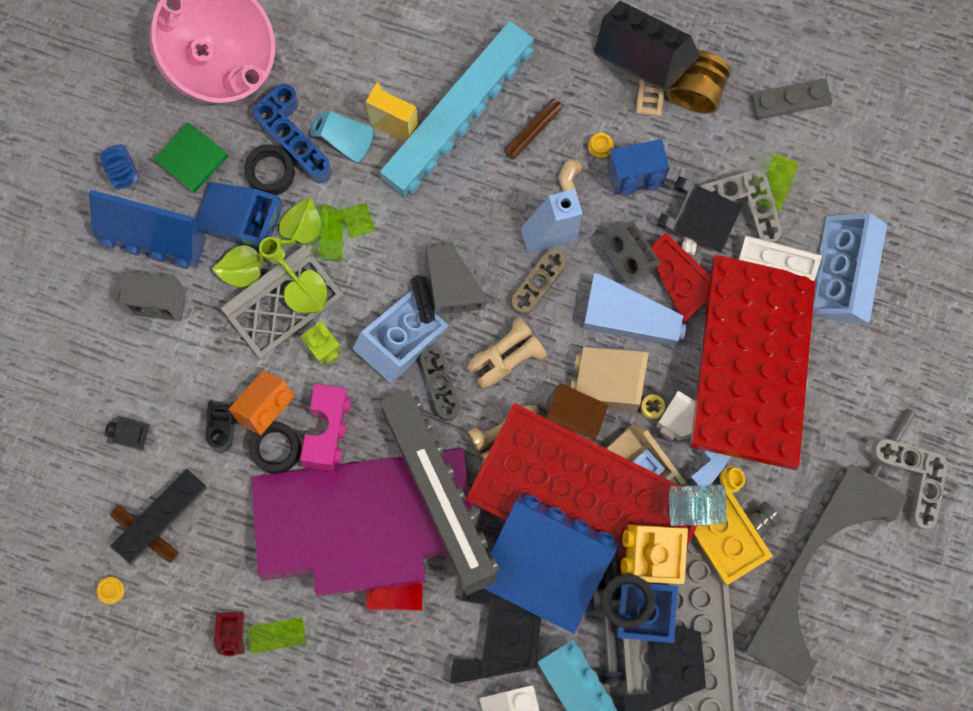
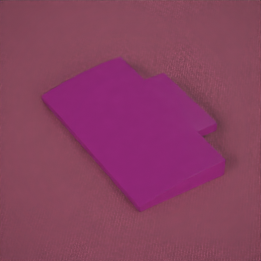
[252,448,472,597]

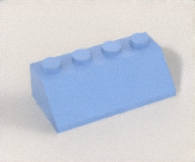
[813,213,887,323]

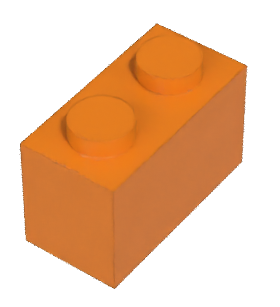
[229,371,295,435]

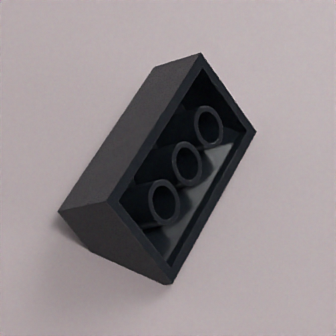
[594,1,700,92]

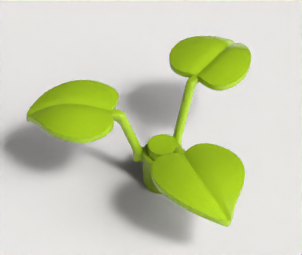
[213,198,327,313]

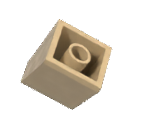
[571,347,649,414]

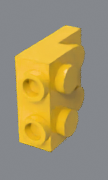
[621,524,688,584]

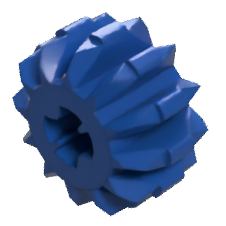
[100,144,139,190]

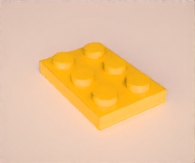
[693,487,773,586]

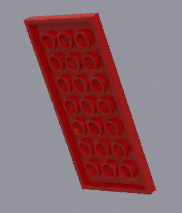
[690,254,816,470]
[466,403,710,584]

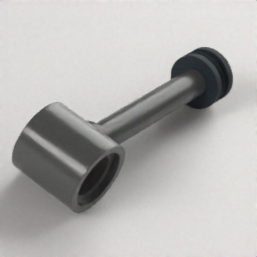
[592,582,624,686]

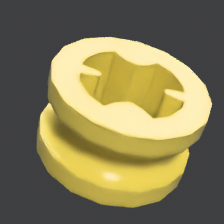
[640,394,665,420]

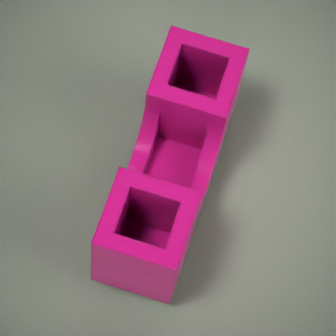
[300,384,351,472]

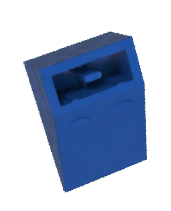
[195,182,283,251]

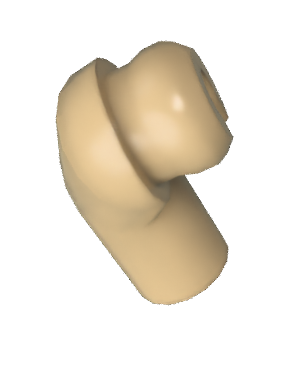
[558,159,582,194]

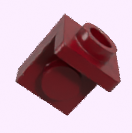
[214,612,245,657]

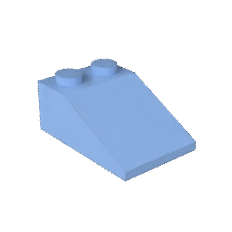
[353,291,449,384]

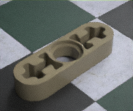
[512,249,566,315]

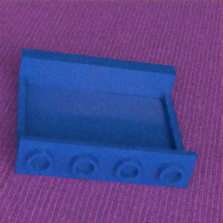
[484,494,619,634]

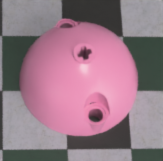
[149,0,275,104]

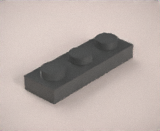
[751,78,832,120]

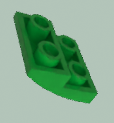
[154,122,229,193]

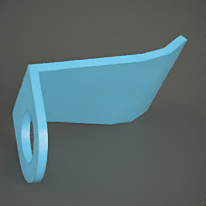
[310,111,374,163]

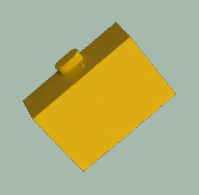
[366,82,418,142]

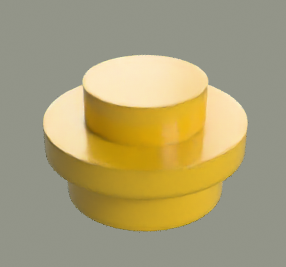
[588,133,614,158]
[720,466,745,493]
[97,577,125,604]

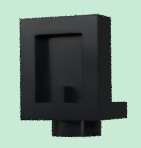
[105,416,150,451]

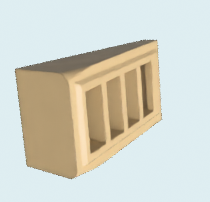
[636,79,664,117]

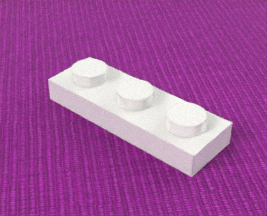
[738,235,822,281]

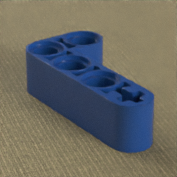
[254,83,332,183]

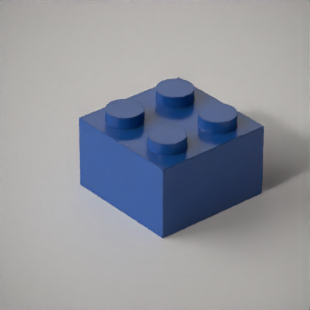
[607,139,669,196]
[618,583,678,643]

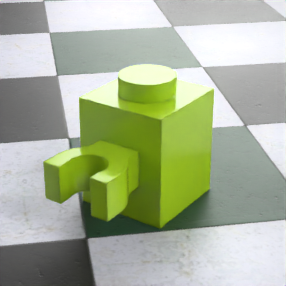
[300,321,342,366]

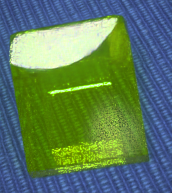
[342,203,375,239]

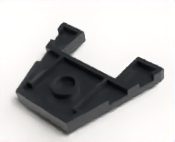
[450,588,542,684]
[616,611,706,711]

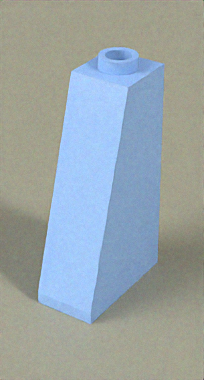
[521,189,582,254]
[583,273,686,347]

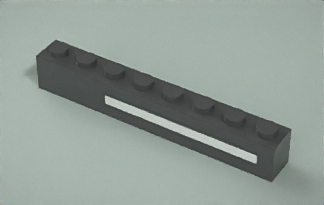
[380,389,499,596]

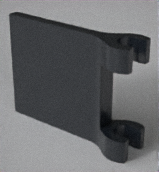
[657,176,743,253]

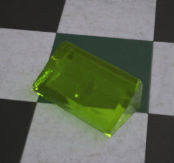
[320,204,343,261]
[249,617,307,655]

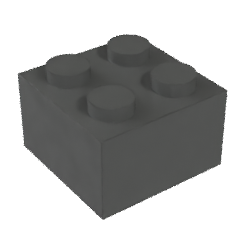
[119,270,187,321]

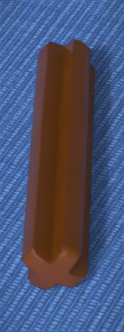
[504,98,563,159]
[110,505,179,563]

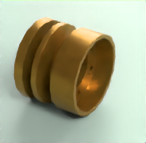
[666,49,732,114]

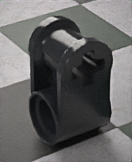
[205,400,236,453]

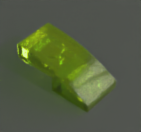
[756,153,799,211]

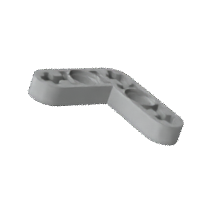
[700,170,782,242]
[871,439,948,530]

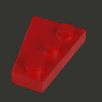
[651,233,710,324]

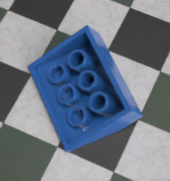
[89,189,206,269]

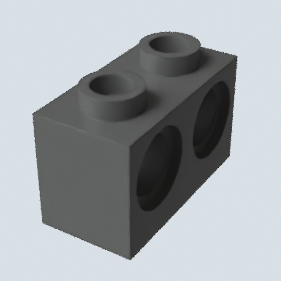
[599,221,662,285]

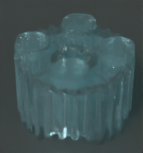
[669,485,726,526]

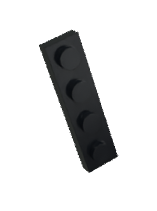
[110,469,207,566]

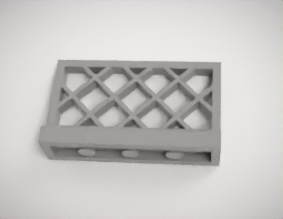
[221,245,343,359]

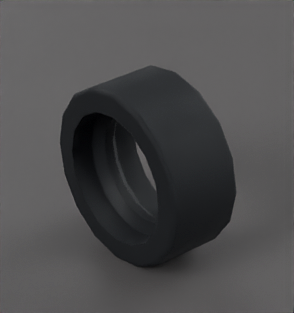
[244,144,295,195]
[249,422,301,474]
[601,574,655,629]

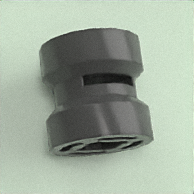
[747,501,782,538]

